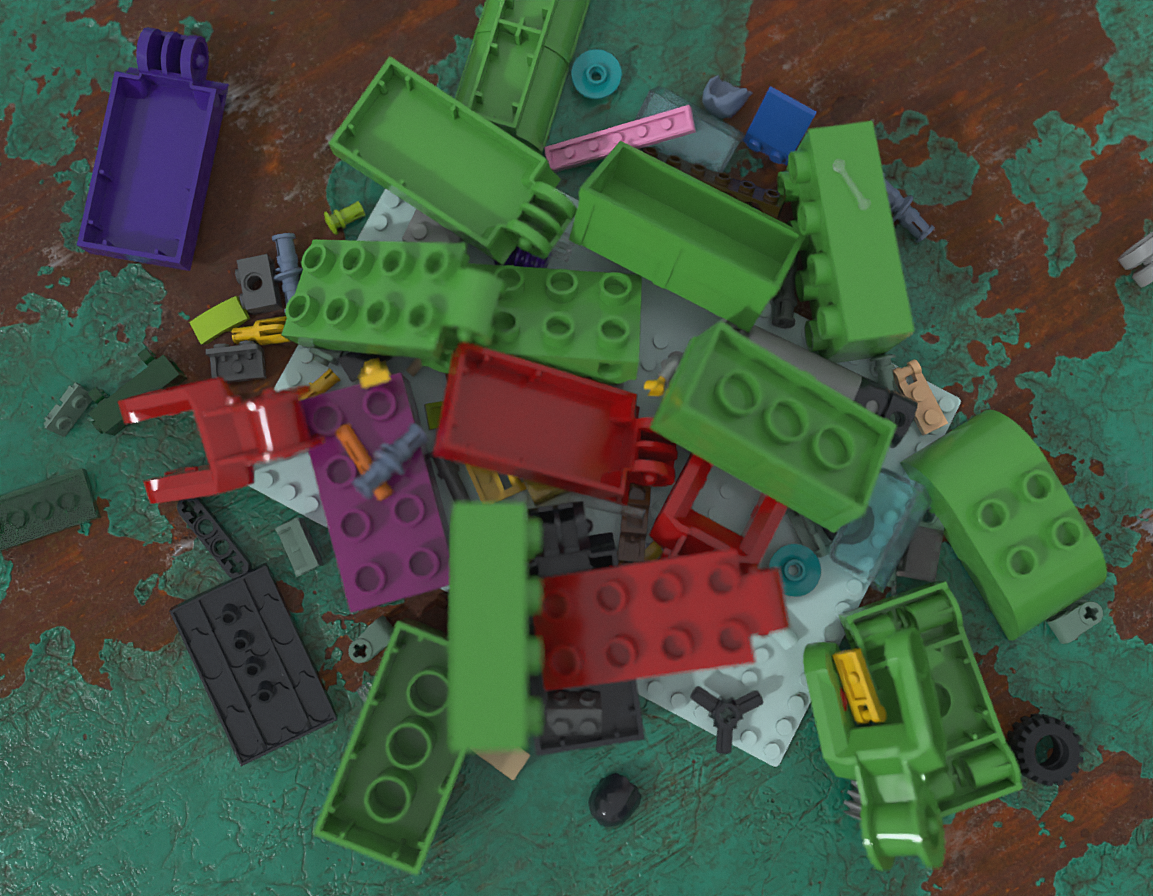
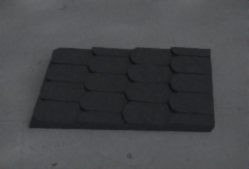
[169,562,338,766]

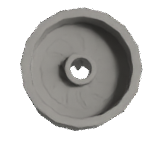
[1117,231,1153,288]

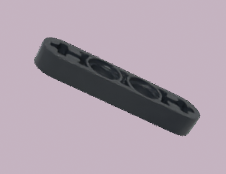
[177,497,252,579]

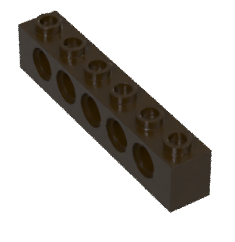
[639,146,786,220]

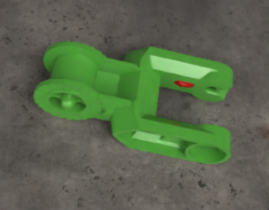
[803,627,946,871]

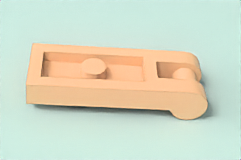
[893,359,948,436]

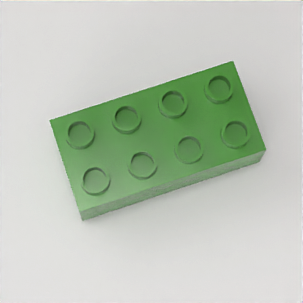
[777,121,914,363]
[447,503,542,752]
[313,617,467,876]

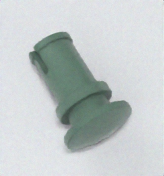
[869,354,897,391]

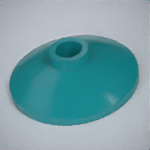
[571,49,622,99]
[768,544,821,597]

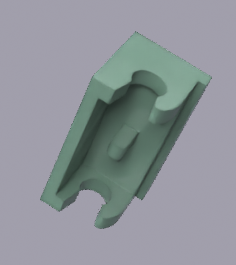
[275,517,324,577]

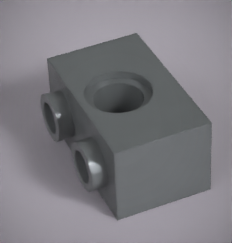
[235,254,283,315]

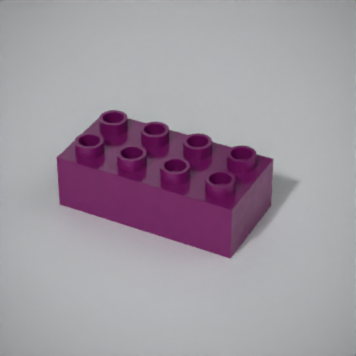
[301,372,450,613]

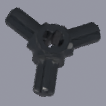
[690,686,763,754]

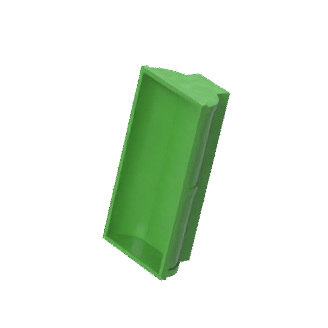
[455,0,591,156]

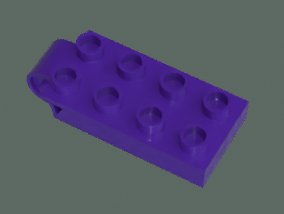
[77,27,229,271]

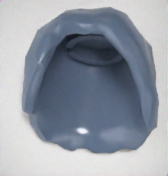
[703,75,753,119]

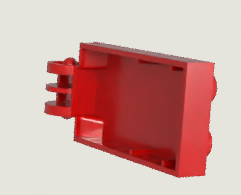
[433,342,678,506]
[533,549,790,691]

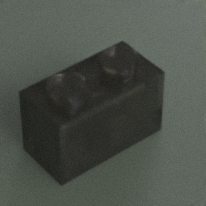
[896,525,944,583]

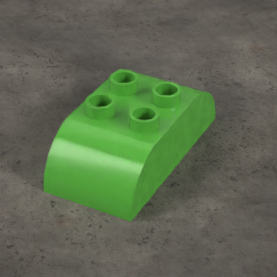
[900,410,1107,641]

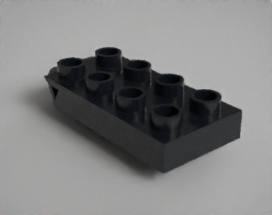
[526,501,645,756]

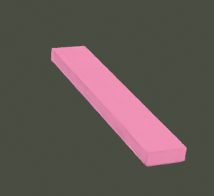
[544,105,696,173]

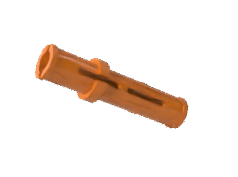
[335,423,394,502]

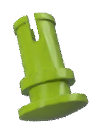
[324,201,366,235]

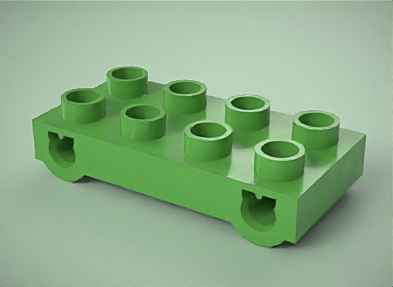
[421,263,642,384]
[838,580,1023,818]

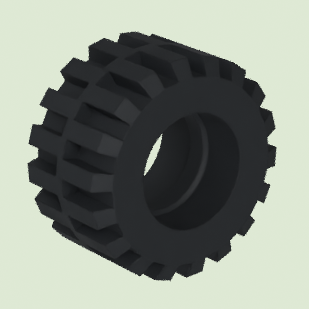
[1006,713,1084,786]

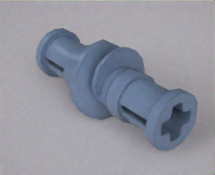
[883,173,935,243]
[272,233,303,311]
[352,423,429,499]

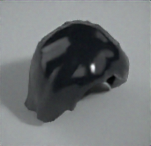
[588,773,641,827]

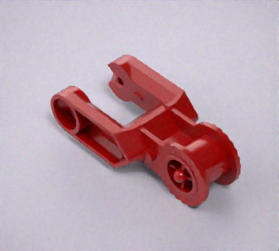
[117,376,326,504]
[648,452,788,572]

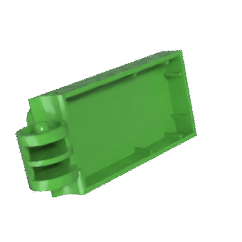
[328,56,577,265]
[281,239,507,360]

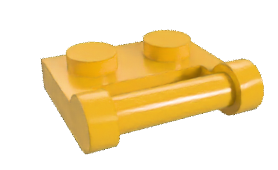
[465,464,527,503]

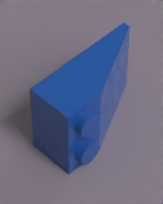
[743,86,817,166]

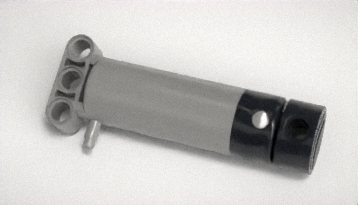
[722,318,918,448]

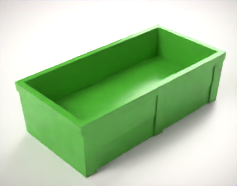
[569,141,806,333]
[649,321,897,533]

